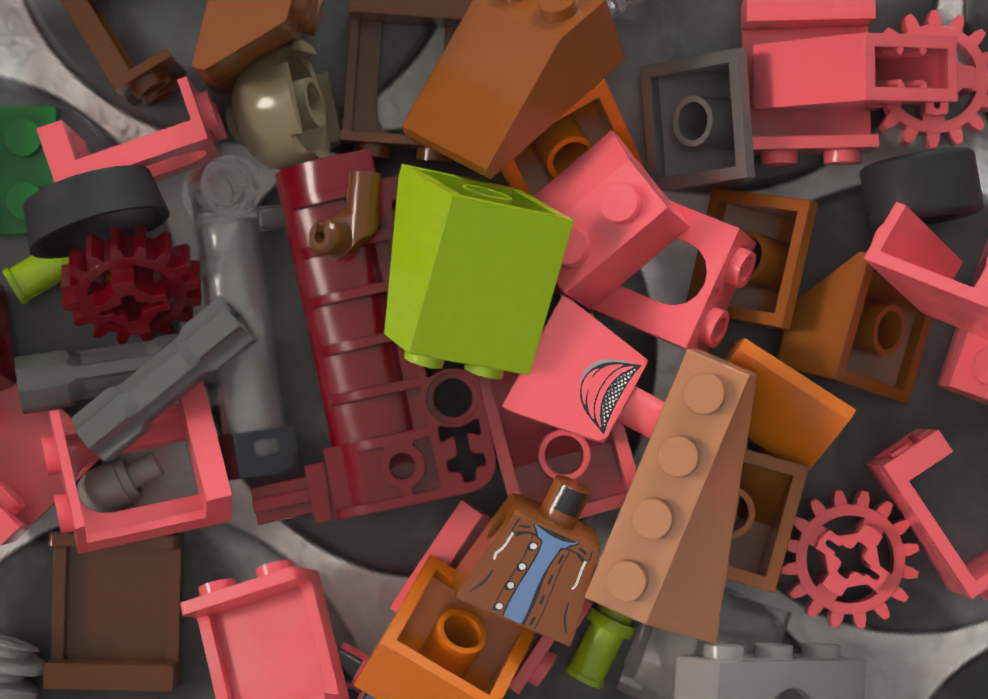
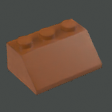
[191,0,324,96]

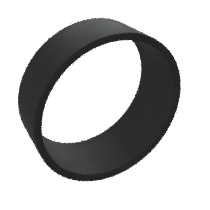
[23,165,170,259]

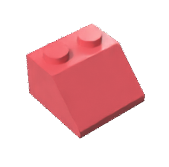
[533,130,690,310]

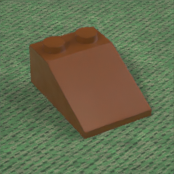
[402,0,626,179]

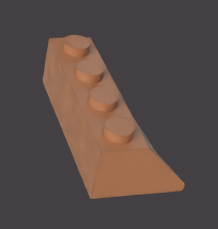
[584,348,758,644]

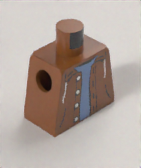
[452,475,600,647]

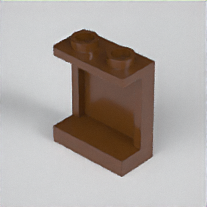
[43,530,185,692]

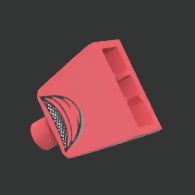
[502,295,665,443]

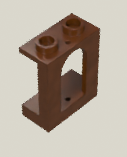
[60,0,187,107]
[339,0,472,165]

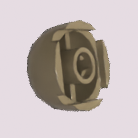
[226,39,342,171]

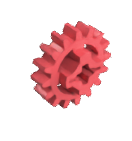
[865,10,988,151]
[781,489,919,629]

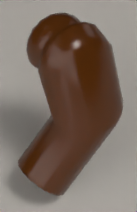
[308,171,382,261]

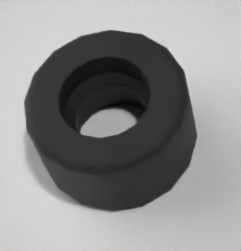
[859,147,984,231]

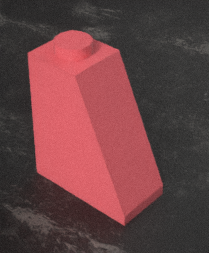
[753,32,958,110]

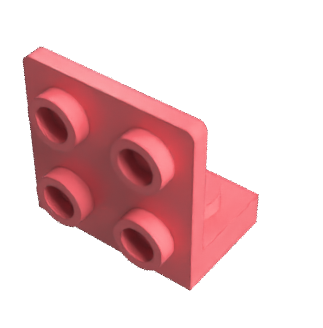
[0,381,101,545]

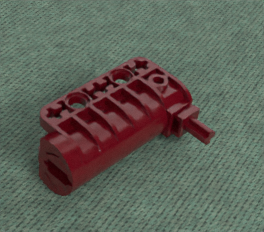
[250,149,496,525]

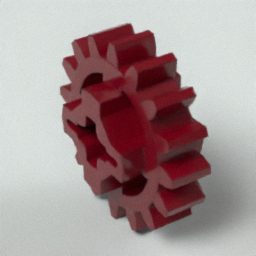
[61,225,202,344]

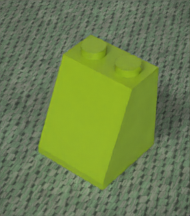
[384,164,574,379]

